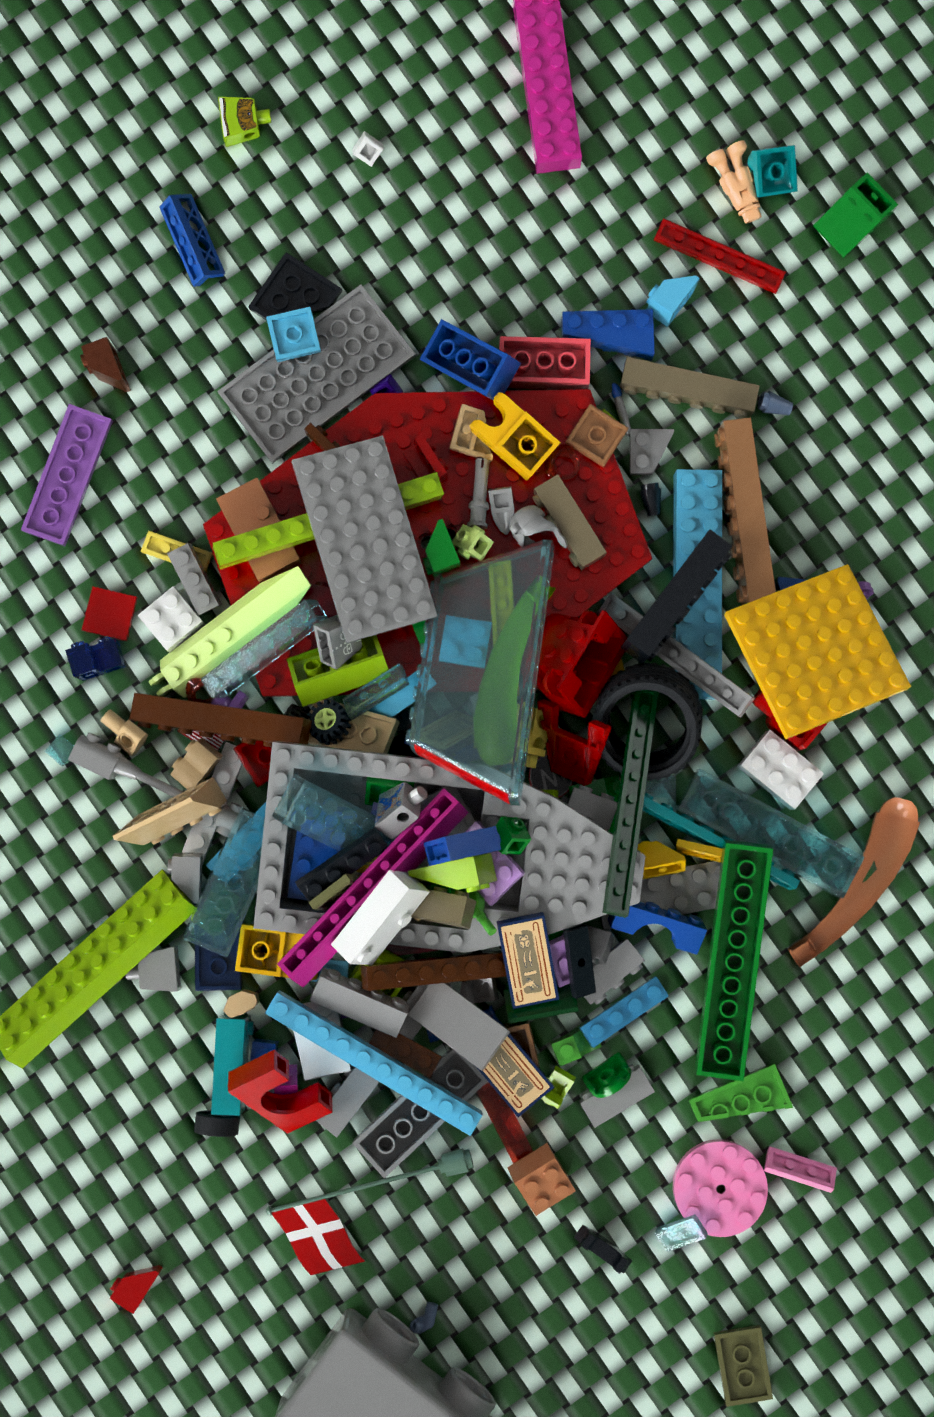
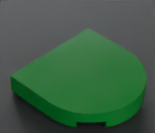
[582,1052,632,1098]

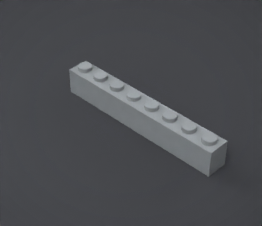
[316,983,452,1137]

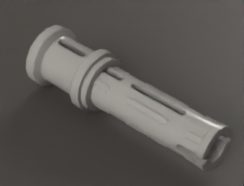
[467,458,490,530]

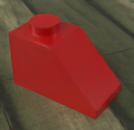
[109,1265,163,1314]

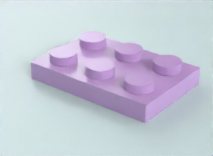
[466,821,525,906]

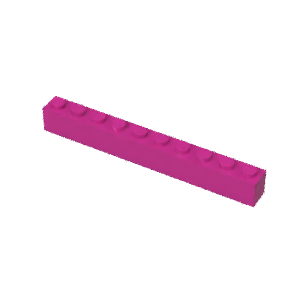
[277,788,469,988]

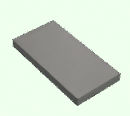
[408,983,511,1071]

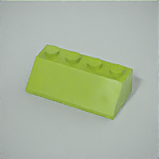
[287,635,391,707]

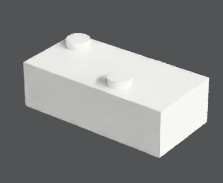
[331,870,430,965]

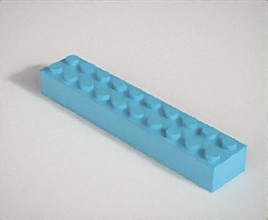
[673,469,722,700]

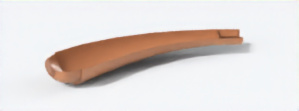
[788,797,920,967]

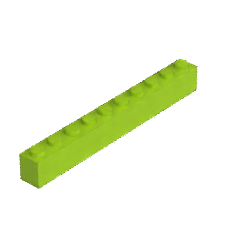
[213,472,444,570]

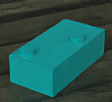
[211,1014,254,1116]

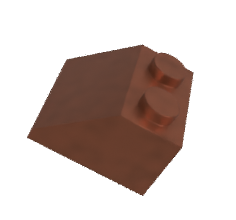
[80,337,131,392]

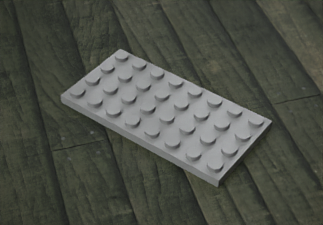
[217,284,416,464]
[292,435,437,643]

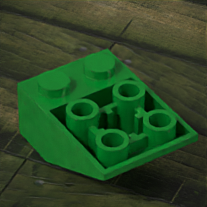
[813,172,898,258]

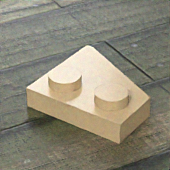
[449,404,493,462]

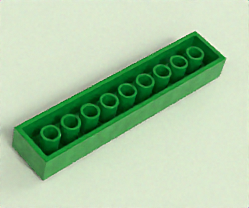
[695,839,773,1081]

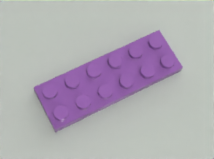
[21,404,113,546]

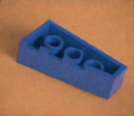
[561,309,655,361]

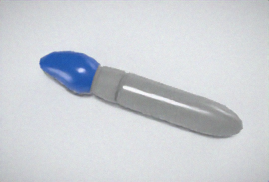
[612,383,631,436]

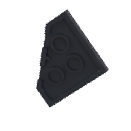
[248,252,342,321]

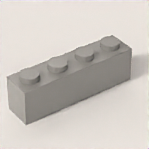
[309,967,409,1038]

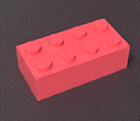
[499,336,591,390]

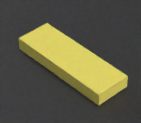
[141,530,213,572]

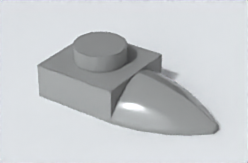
[488,486,515,535]

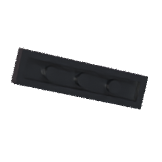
[295,827,388,902]

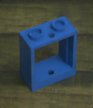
[424,826,501,866]

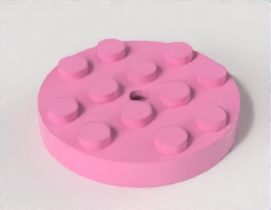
[673,1139,768,1237]

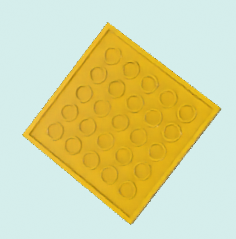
[724,564,911,739]

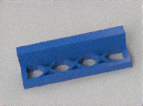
[159,194,226,287]

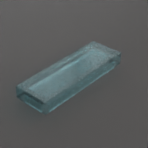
[342,664,409,720]

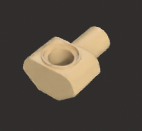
[100,709,148,756]
[223,989,259,1018]

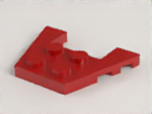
[537,699,611,786]

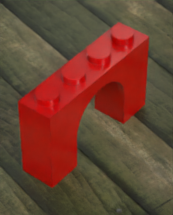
[228,1050,333,1134]

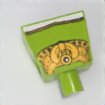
[218,97,272,147]

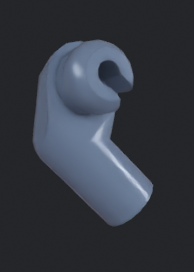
[410,1302,438,1334]

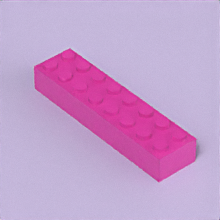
[513,0,582,174]

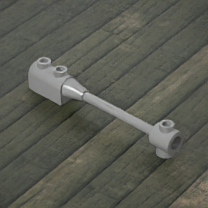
[68,733,247,838]

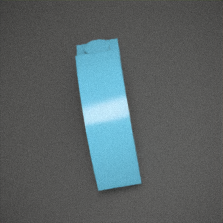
[367,666,437,718]

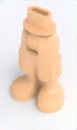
[706,140,762,224]

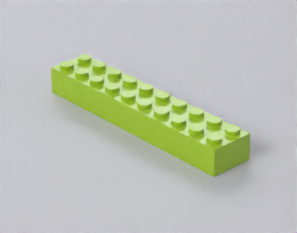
[0,869,197,1069]

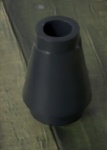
[639,483,661,516]

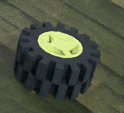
[307,699,351,745]

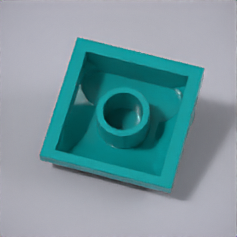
[748,145,798,197]

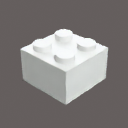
[138,587,206,653]

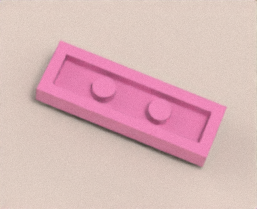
[764,1146,837,1193]

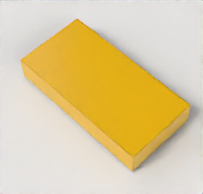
[676,839,723,863]

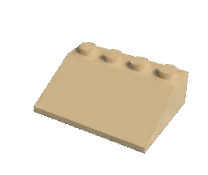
[113,777,227,845]

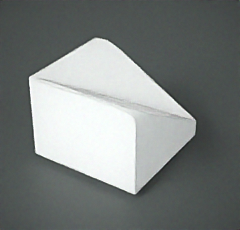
[352,131,384,167]

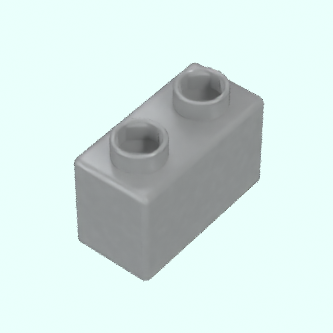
[275,1308,496,1417]

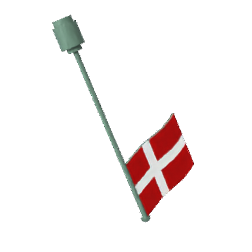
[266,1148,474,1275]

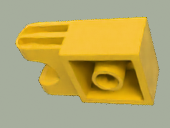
[469,392,561,481]
[235,923,318,981]

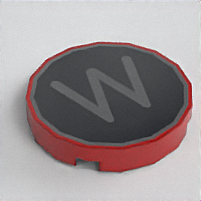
[528,754,573,798]

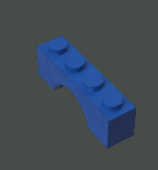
[608,901,707,955]

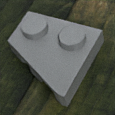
[630,429,674,475]

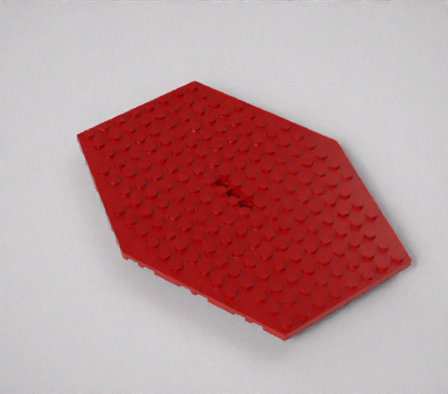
[203,389,652,697]

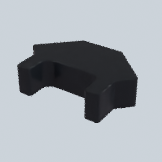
[574,1225,632,1274]

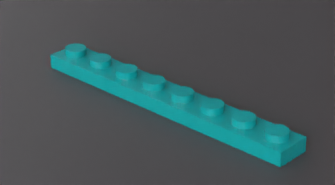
[643,793,800,890]

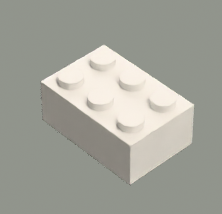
[737,730,824,810]

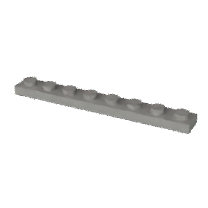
[598,593,755,717]

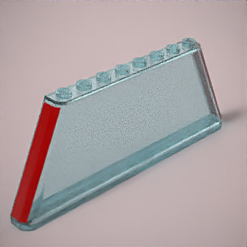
[406,540,555,806]

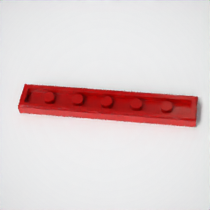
[654,218,786,294]

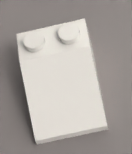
[294,1002,351,1081]

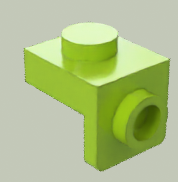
[541,1066,576,1109]

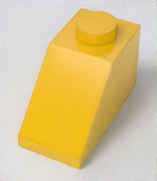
[637,841,686,879]

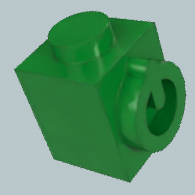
[495,816,531,855]

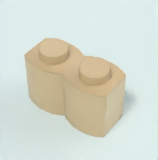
[170,738,223,790]

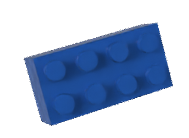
[420,319,521,401]
[288,801,348,900]

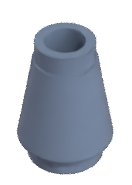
[757,391,793,416]

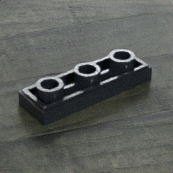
[563,924,596,999]

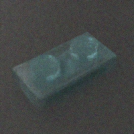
[655,1215,708,1252]

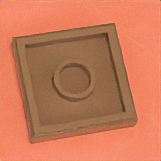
[565,404,629,468]

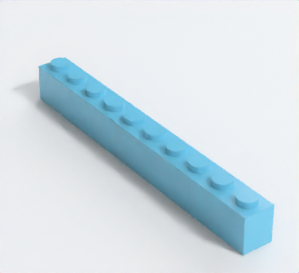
[265,990,483,1136]

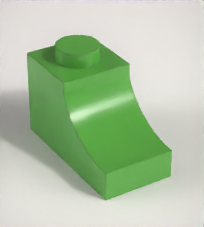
[550,1029,602,1066]

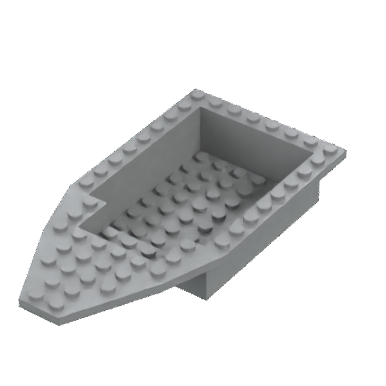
[253,741,646,953]

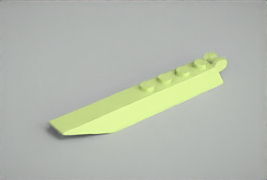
[148,566,311,698]

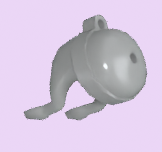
[509,505,568,565]

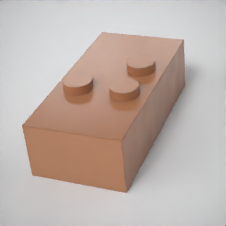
[216,478,302,583]

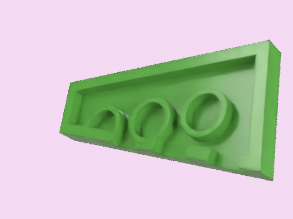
[688,1063,793,1122]

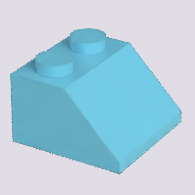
[646,276,700,327]

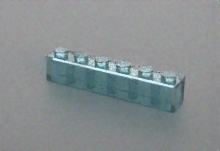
[201,599,328,698]

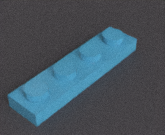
[579,976,669,1048]

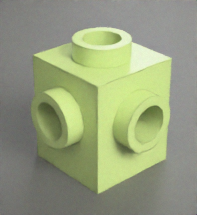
[452,524,494,562]

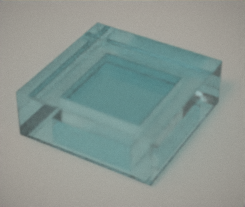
[45,734,74,766]

